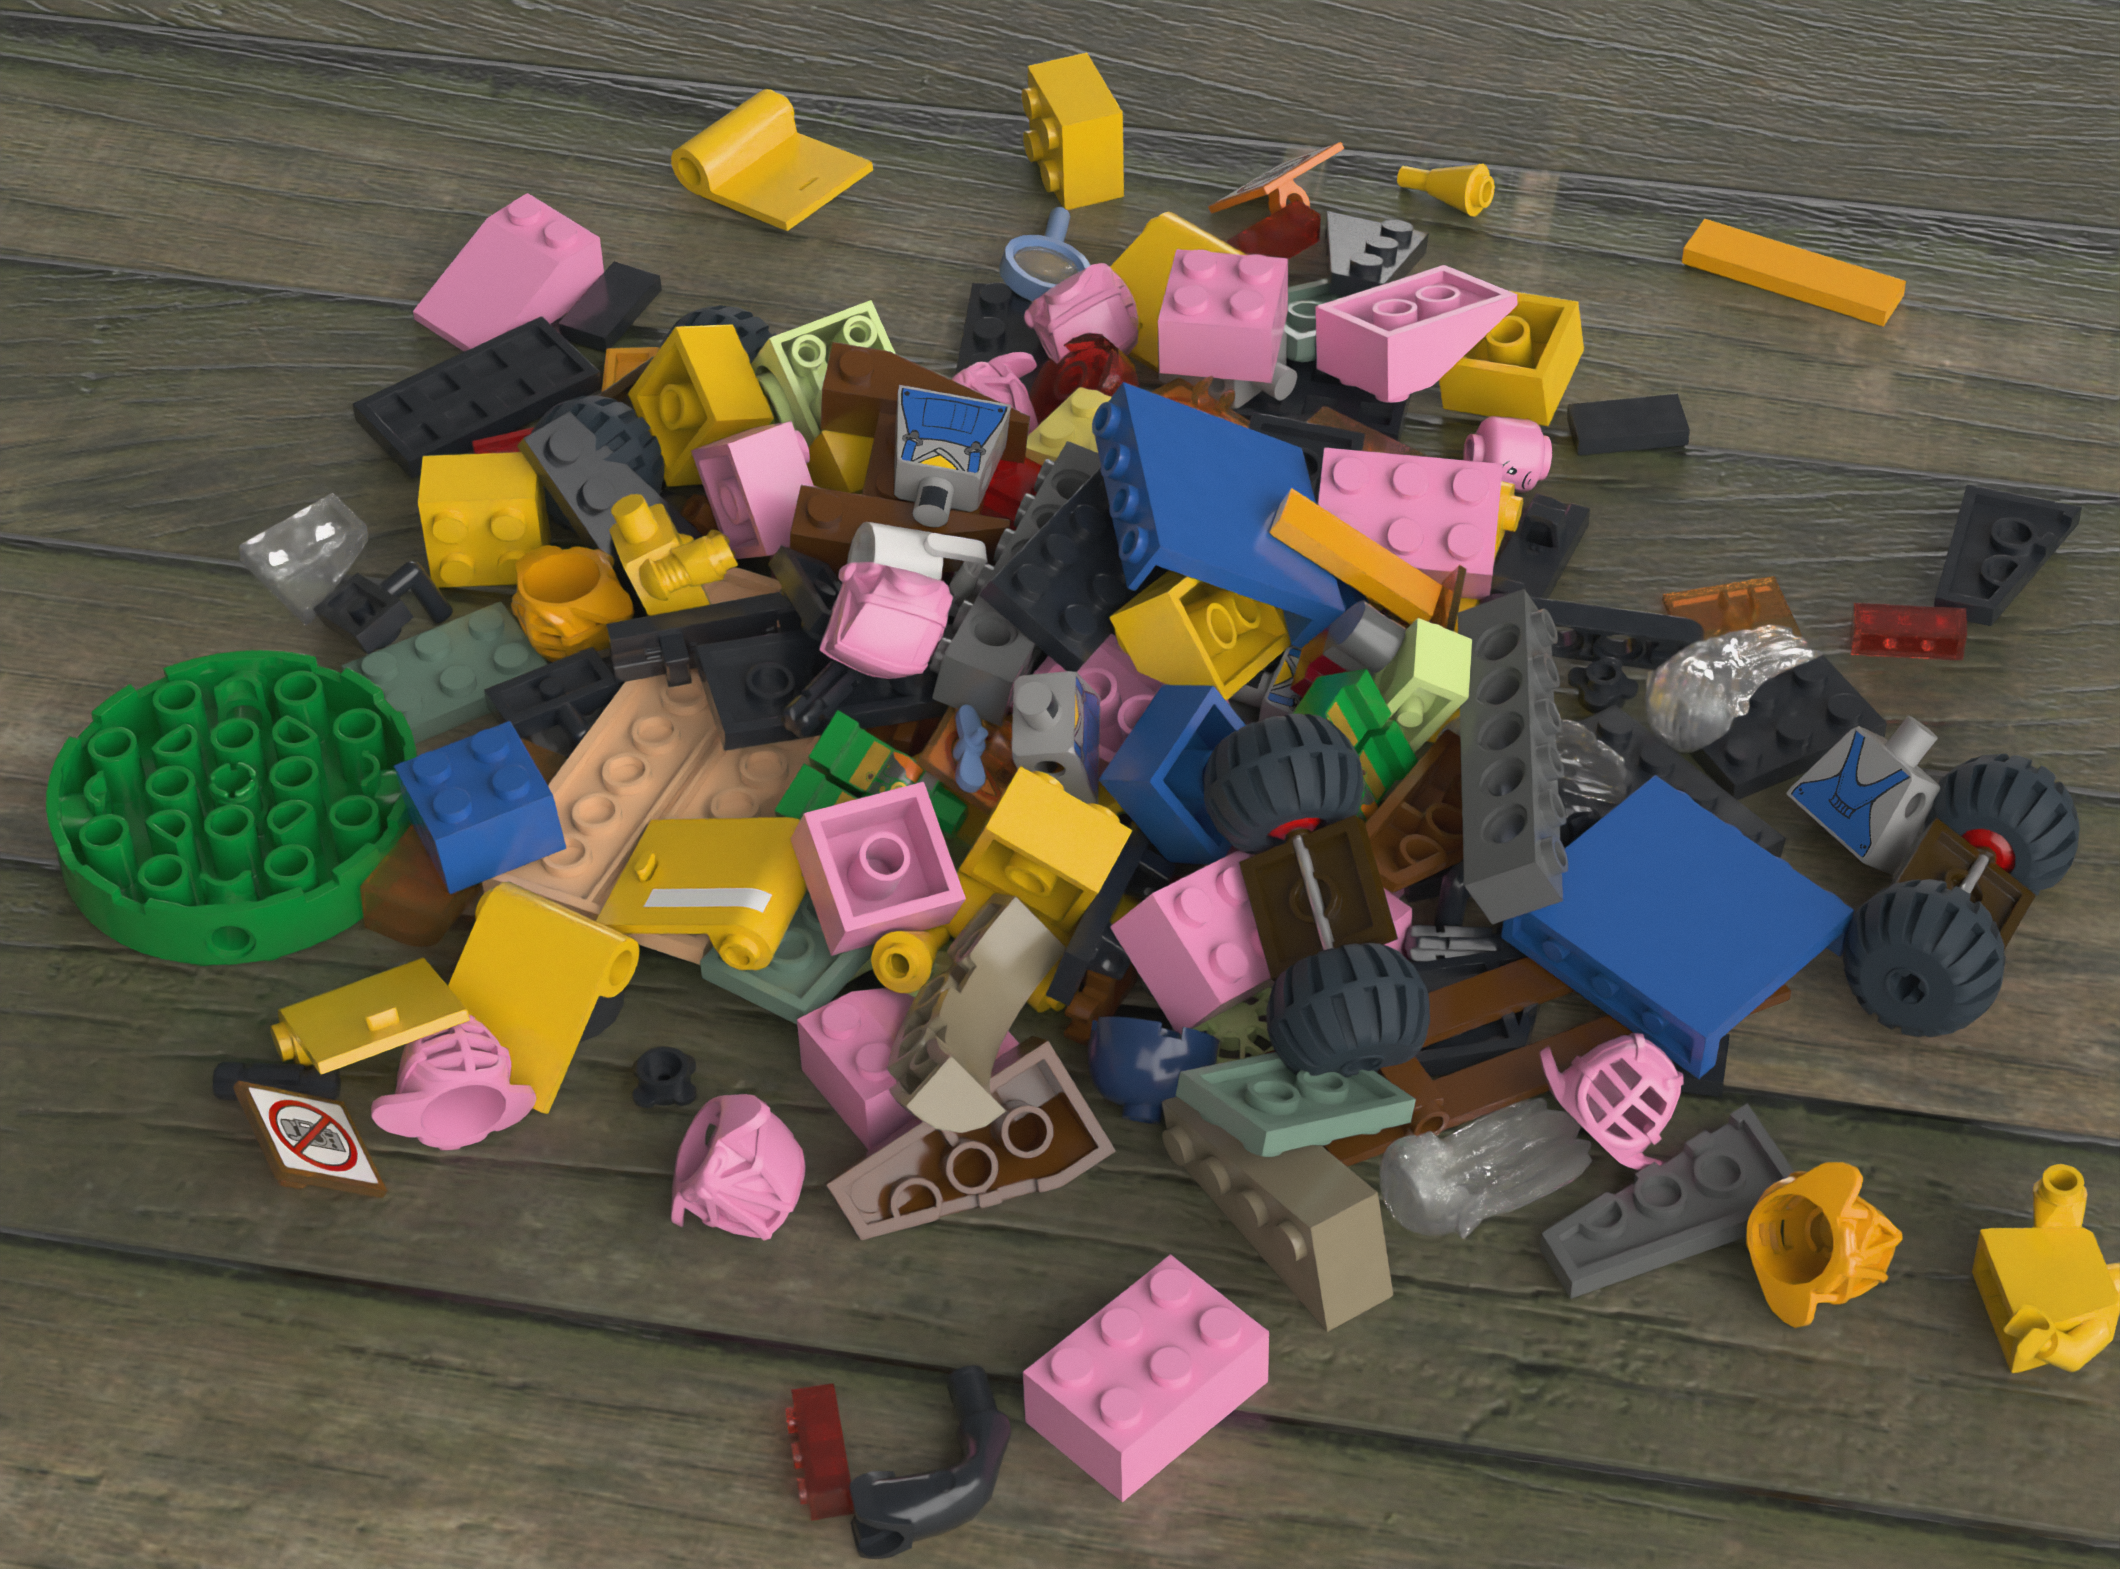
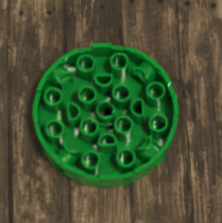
[46,650,421,966]

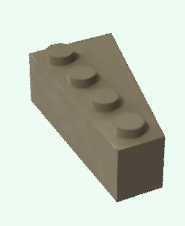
[1162,1097,1393,1332]

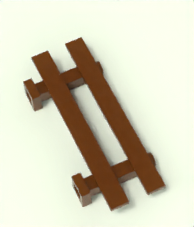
[1264,957,1791,1167]

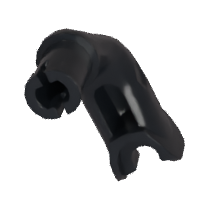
[849,1365,1011,1559]

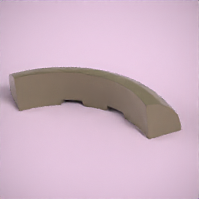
[887,893,1066,1133]

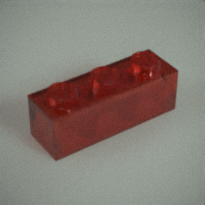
[1225,199,1321,259]
[1850,603,1967,661]
[785,1383,855,1521]

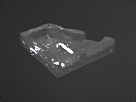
[239,493,368,626]

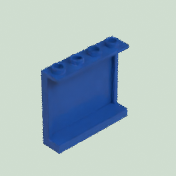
[1092,382,1345,648]
[1501,775,1854,1079]

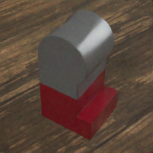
[1290,601,1406,698]

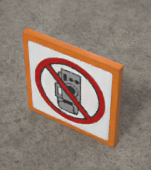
[1208,142,1344,222]

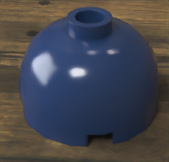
[1088,1017,1220,1124]

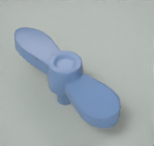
[952,704,988,793]

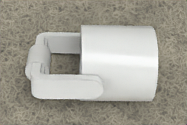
[847,522,987,606]

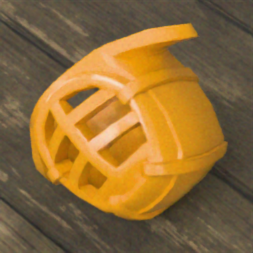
[511,545,635,662]
[1746,1162,1903,1328]

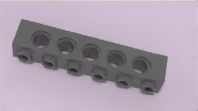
[930,441,1101,726]
[1457,589,1568,924]

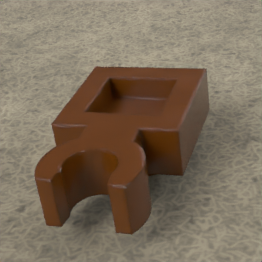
[1064,962,1137,1046]

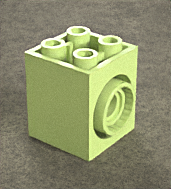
[751,300,895,448]

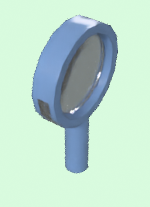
[999,207,1091,302]

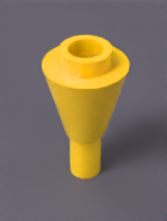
[1397,164,1495,217]
[871,925,950,993]

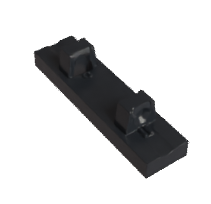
[1479,493,1590,602]
[606,580,842,687]
[1046,820,1176,1006]

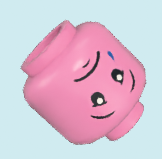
[1463,416,1552,493]

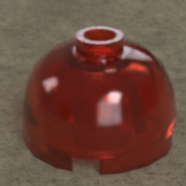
[1029,333,1140,426]

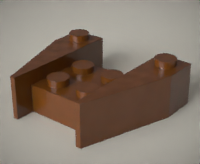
[789,342,1030,580]

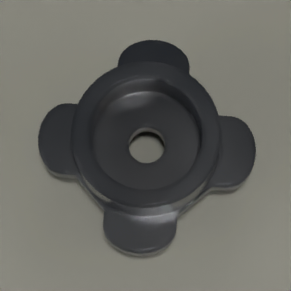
[1568,657,1639,714]
[632,1046,697,1108]

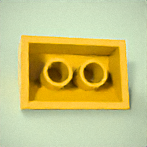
[1109,570,1291,701]

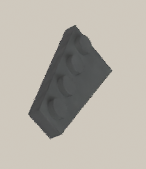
[1540,1103,1794,1299]

